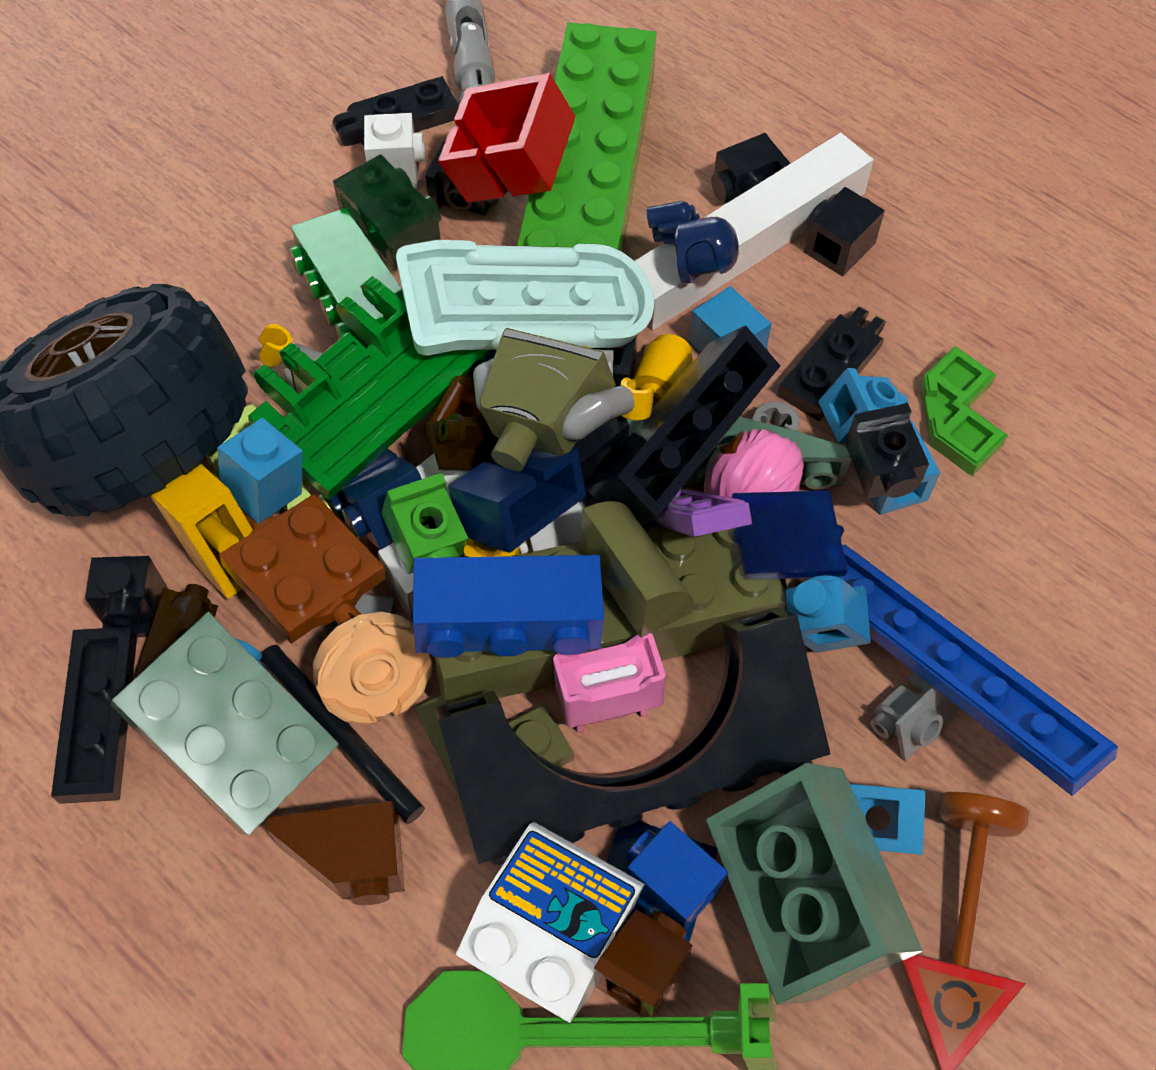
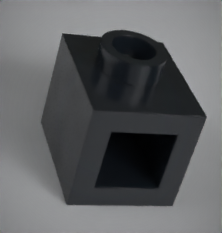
[804,187,885,277]

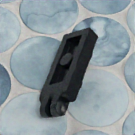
[332,76,459,146]
[777,306,886,422]

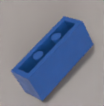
[413,555,604,658]

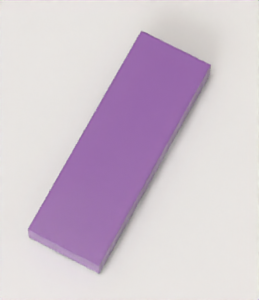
[646,489,752,537]

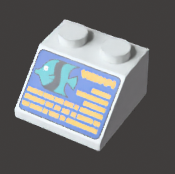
[456,822,645,1023]

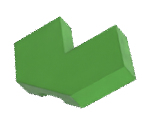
[920,346,1008,476]

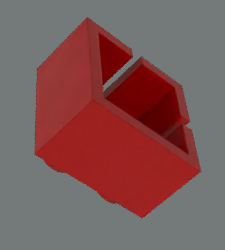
[438,73,576,203]

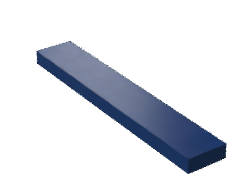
[833,544,1118,796]

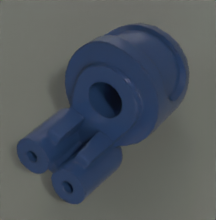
[647,201,739,284]

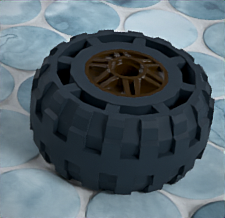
[0,284,247,517]

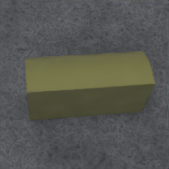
[580,501,693,638]

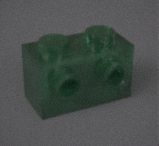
[333,154,441,271]

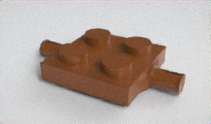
[219,493,386,644]

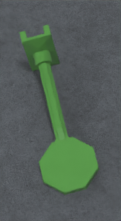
[402,971,778,1070]

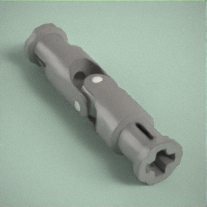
[445,0,495,104]

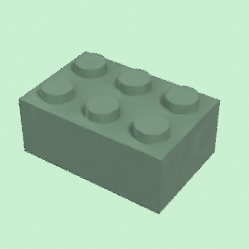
[110,612,339,836]
[706,763,923,1005]

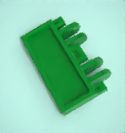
[248,276,488,500]

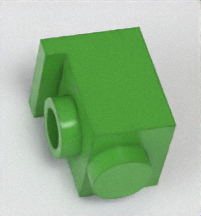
[381,473,468,575]

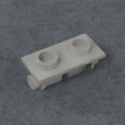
[870,672,959,762]

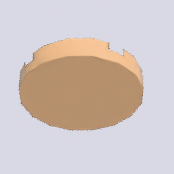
[313,612,432,725]

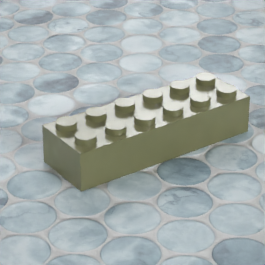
[432,507,786,704]

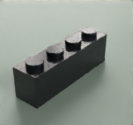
[585,325,781,523]

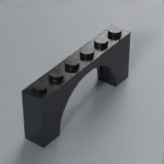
[434,607,831,865]

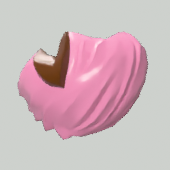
[704,429,804,518]

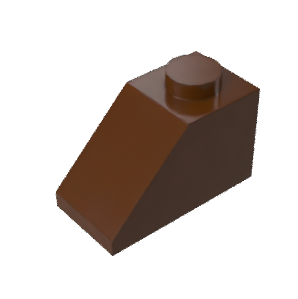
[266,801,405,905]
[594,909,693,1017]

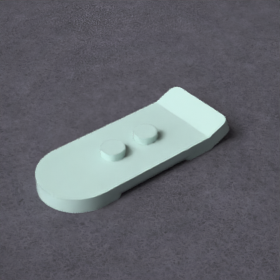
[396,240,654,355]

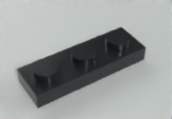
[51,627,137,804]

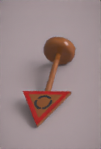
[901,791,1029,1070]

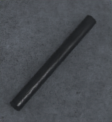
[260,645,425,824]

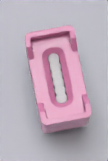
[553,633,666,732]

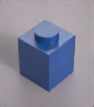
[625,821,728,929]

